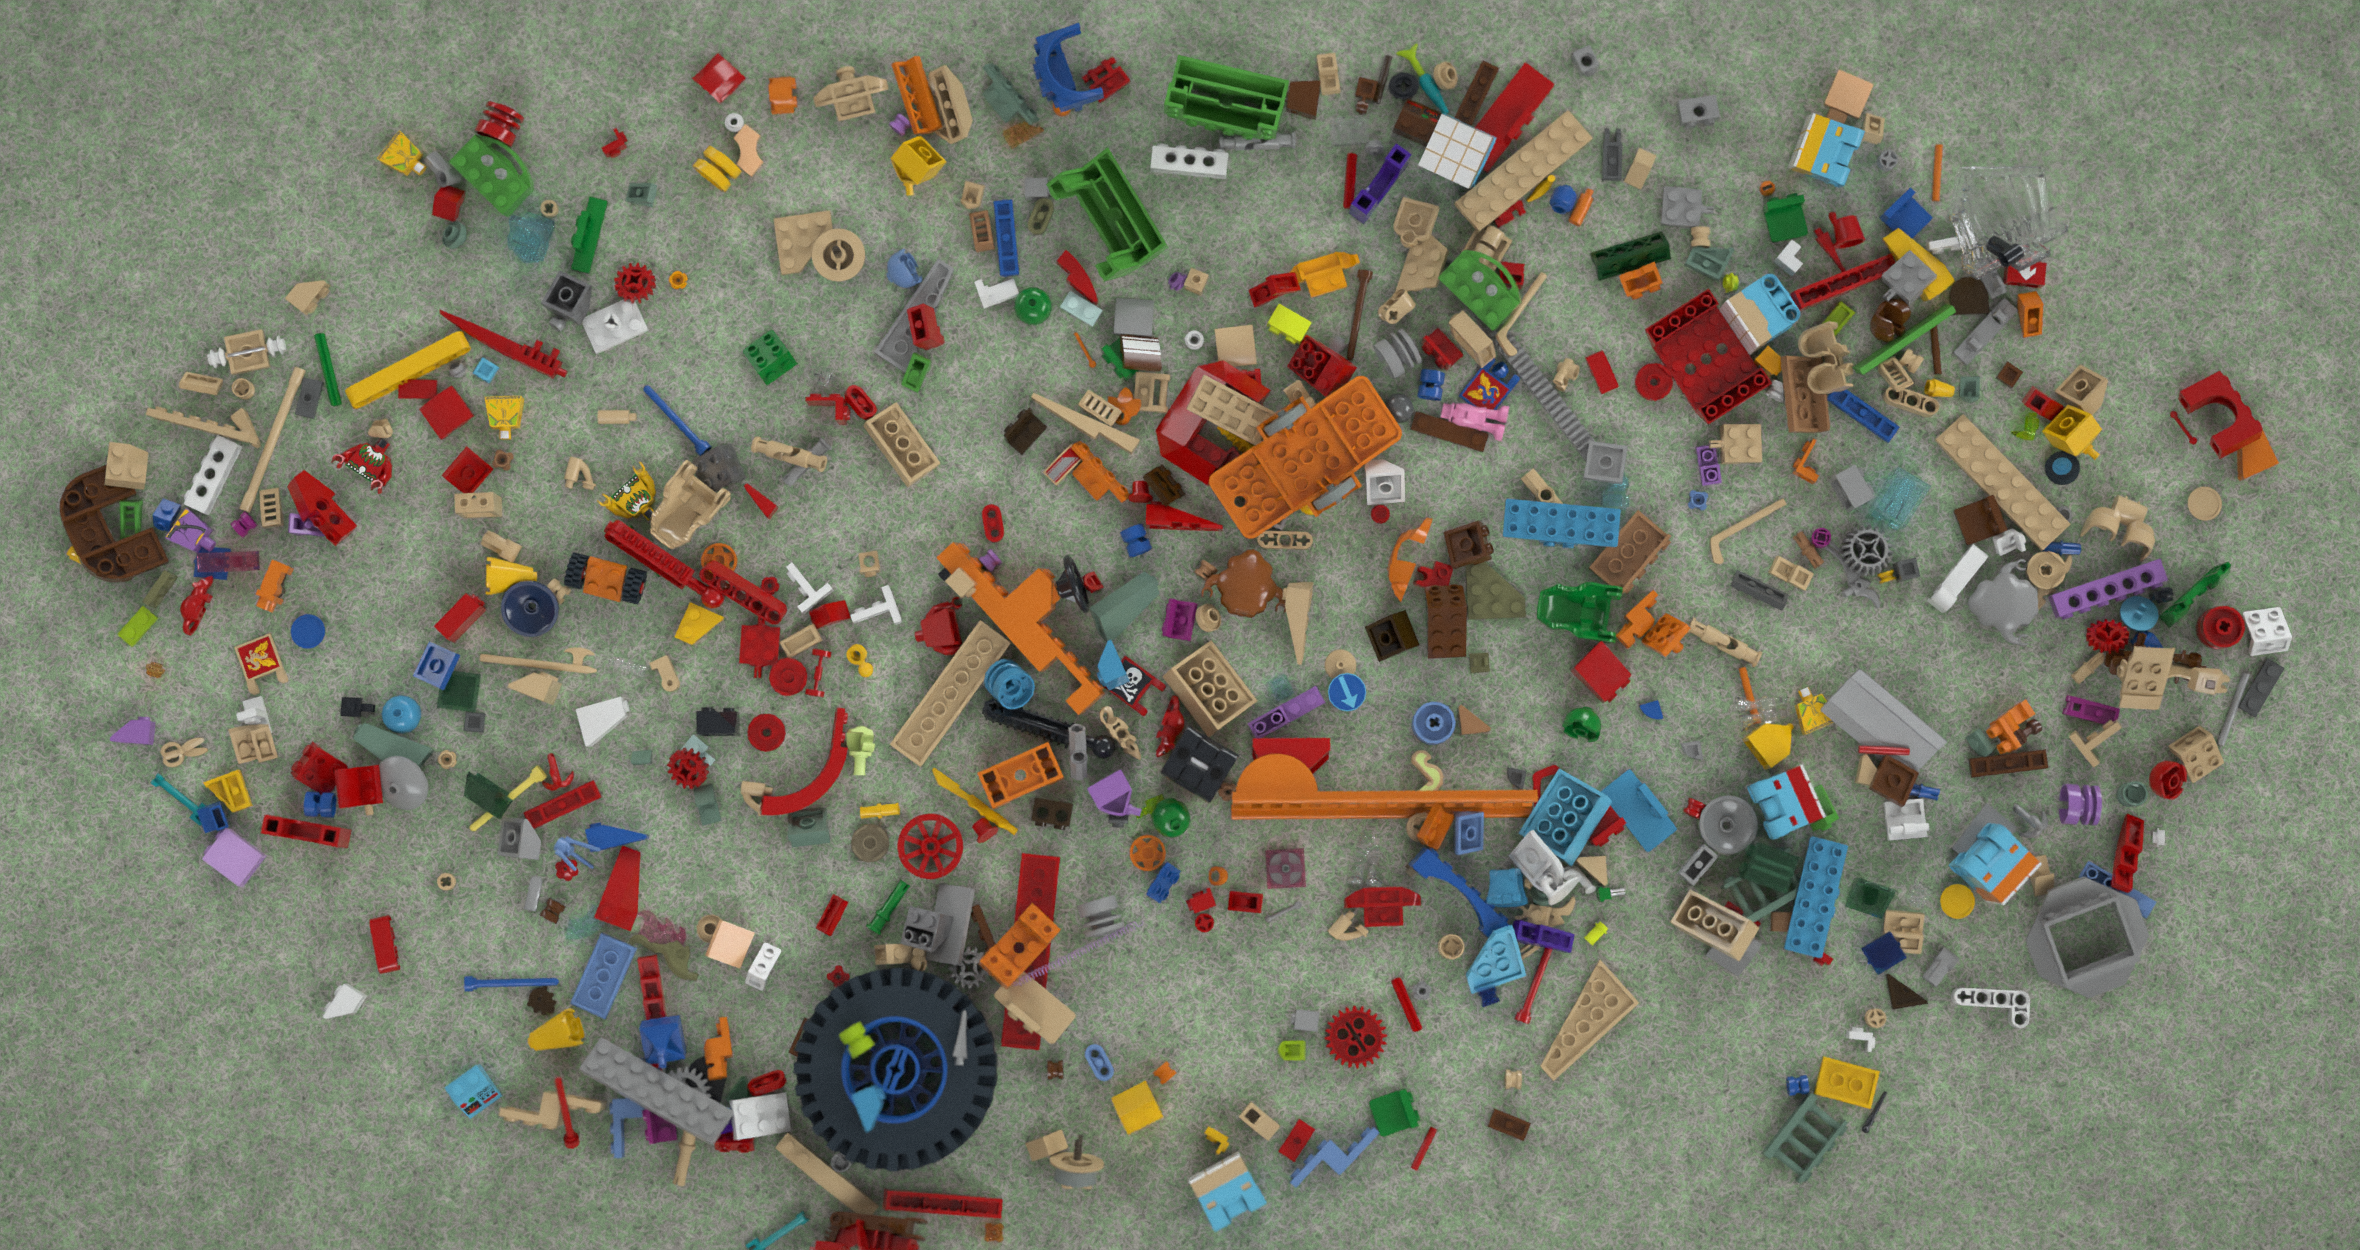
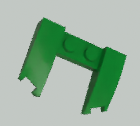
[2159,561,2231,628]

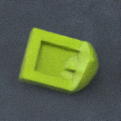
[1277,1041,1306,1061]

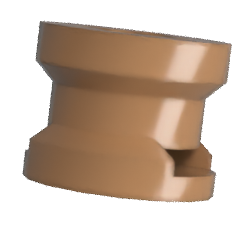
[1194,560,1218,581]

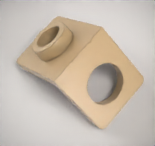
[859,551,881,577]

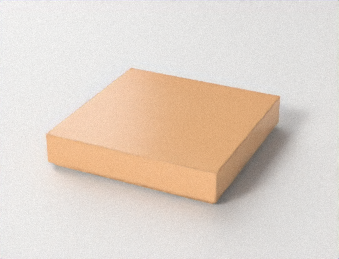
[1824,70,1874,119]
[705,919,755,968]

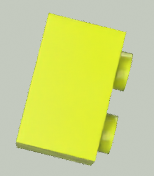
[1267,304,1312,345]

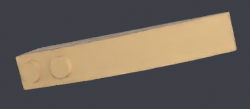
[775,1132,879,1215]

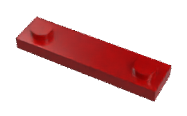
[523,780,602,829]

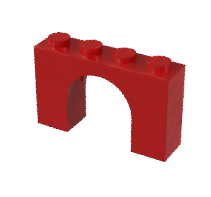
[2178,371,2263,459]
[260,814,352,849]

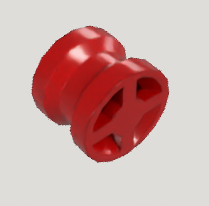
[1683,798,1706,820]
[1195,913,1214,933]

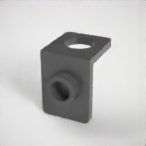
[1108,815,1128,828]

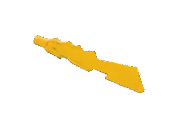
[932,768,1018,835]

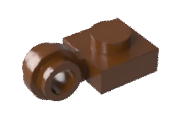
[1355,77,1378,115]

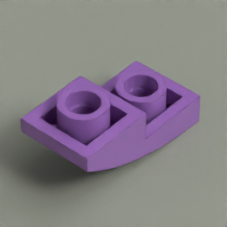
[1695,445,1722,486]

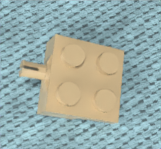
[1709,424,1762,464]

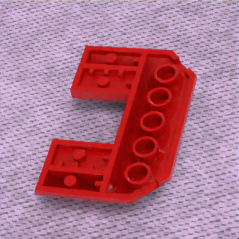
[1156,360,1271,486]

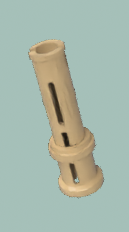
[673,1129,696,1186]

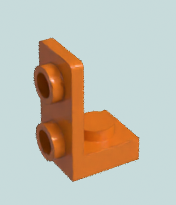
[1792,438,1819,484]

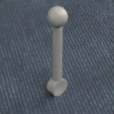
[1265,901,1302,923]

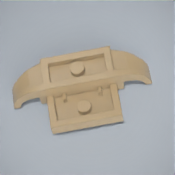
[813,75,889,121]

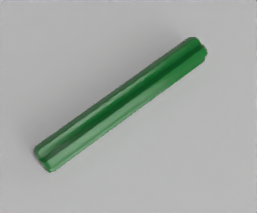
[314,333,342,407]

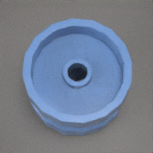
[1412,702,1456,745]

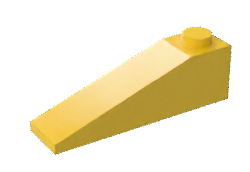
[1882,228,1955,302]

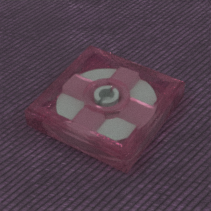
[1265,848,1306,889]

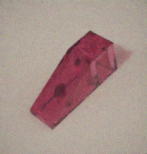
[197,551,260,572]

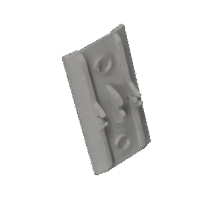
[1820,668,1947,771]

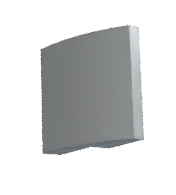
[1114,298,1154,337]

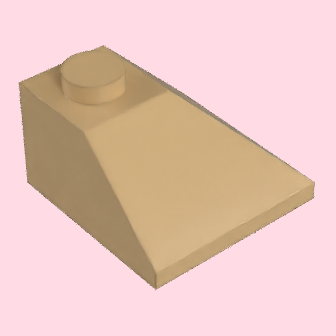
[2054,365,2108,415]

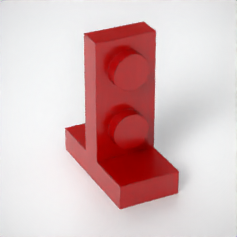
[1248,272,1301,308]

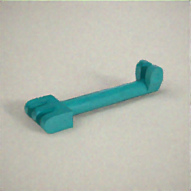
[150,773,207,826]
[745,1211,809,1250]

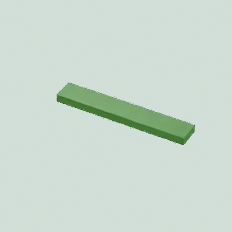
[1853,304,1956,375]

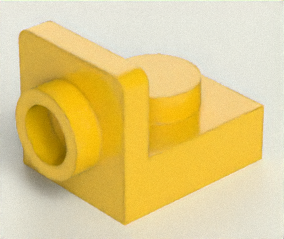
[1204,1126,1230,1155]

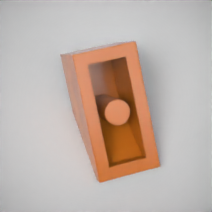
[2017,291,2043,338]

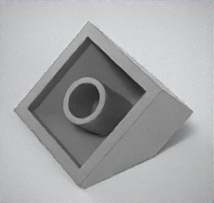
[497,817,541,860]

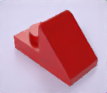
[1228,891,1263,913]

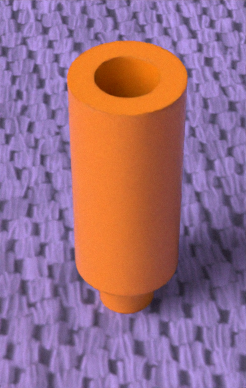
[1568,188,1594,227]

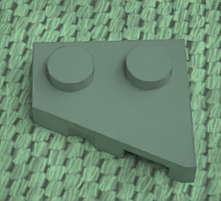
[1684,247,1735,282]

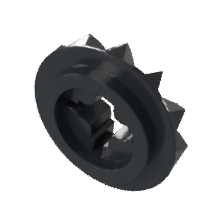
[1389,72,1419,101]

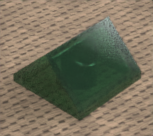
[1845,878,1896,919]

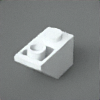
[323,984,367,1019]

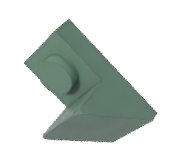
[625,183,657,207]
[694,784,722,826]

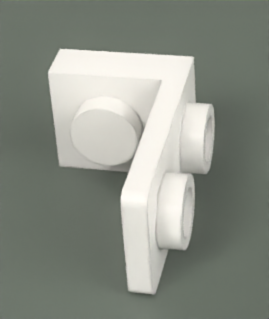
[975,279,1019,308]
[745,943,781,991]

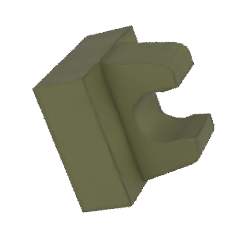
[1469,653,1490,673]

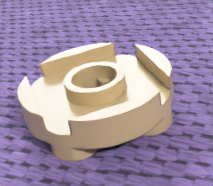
[2025,551,2066,590]

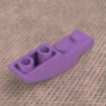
[1248,686,1326,738]

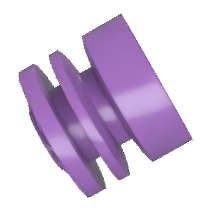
[2059,784,2102,826]

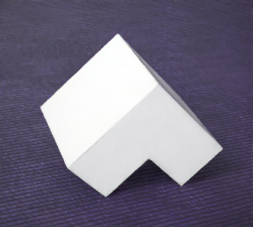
[1774,240,1803,277]

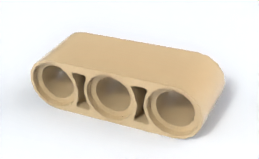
[1883,386,1939,417]

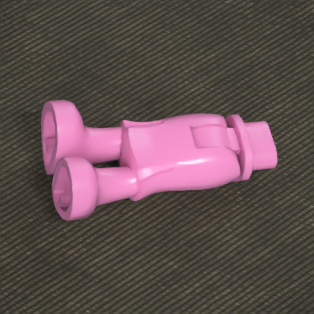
[1441,403,1510,442]

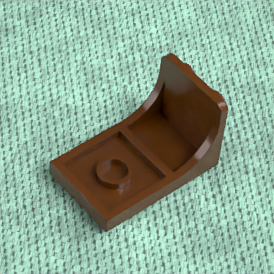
[1425,584,1467,659]

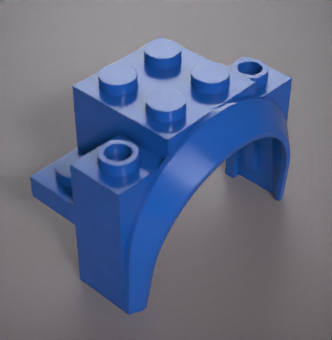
[1032,22,1104,112]

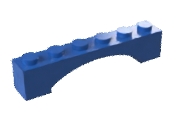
[1408,847,1509,938]

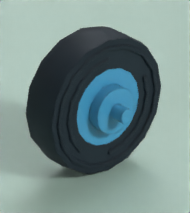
[2045,451,2080,485]

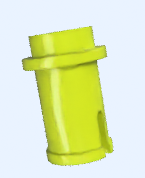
[1584,921,1608,946]

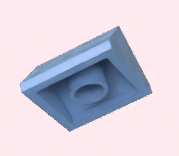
[1453,811,1484,855]

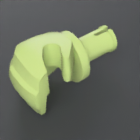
[847,726,875,776]

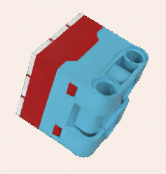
[1746,764,1826,840]

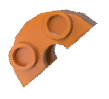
[768,76,798,115]
[1619,262,1663,300]

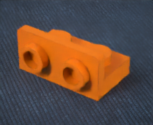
[1417,803,1455,850]

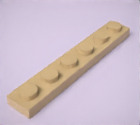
[146,406,258,445]

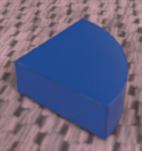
[1639,700,1664,720]

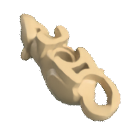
[1099,706,1141,760]

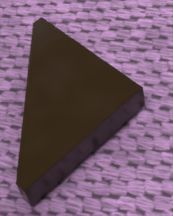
[1885,974,1928,1010]

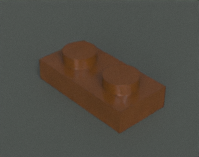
[1487,1108,1531,1141]

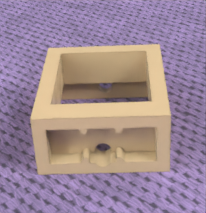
[1448,311,1496,368]
[455,492,502,519]

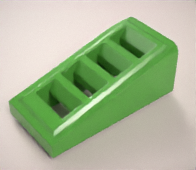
[120,499,143,539]

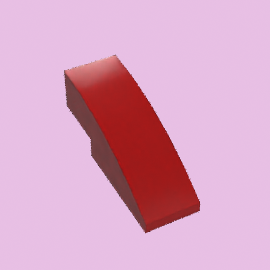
[1056,250,1098,306]

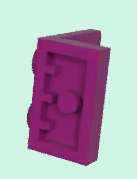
[642,1108,678,1145]

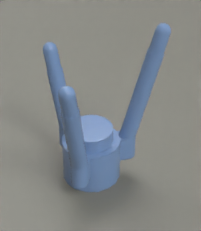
[554,836,601,871]

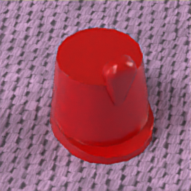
[1828,212,1865,249]

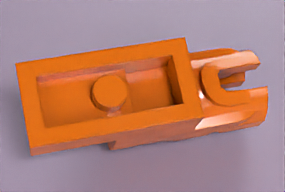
[1616,590,1658,649]
[704,1017,733,1080]

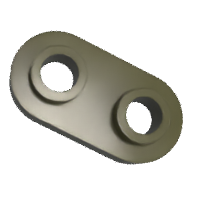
[1028,198,1054,235]

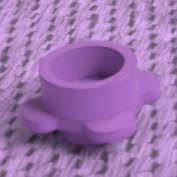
[1168,272,1187,291]

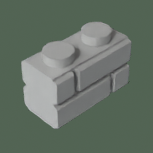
[1676,844,1719,886]

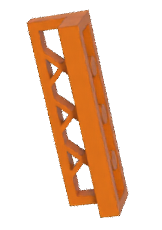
[891,56,942,135]

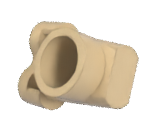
[1553,358,1580,392]

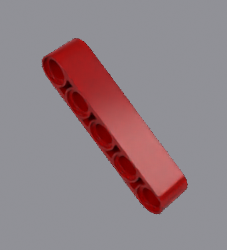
[699,560,787,625]

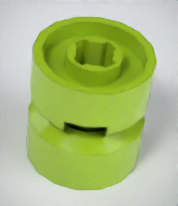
[839,1022,875,1059]

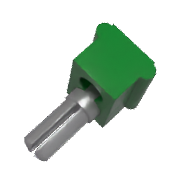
[1596,887,1625,902]

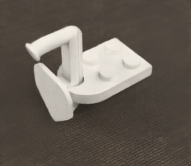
[1509,830,1596,905]

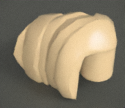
[368,419,393,439]

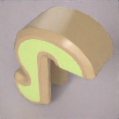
[1411,750,1444,791]

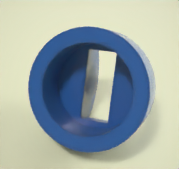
[1492,361,1509,378]

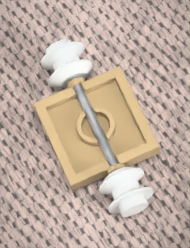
[207,329,286,375]

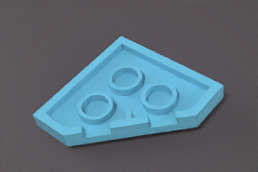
[1465,925,1527,994]

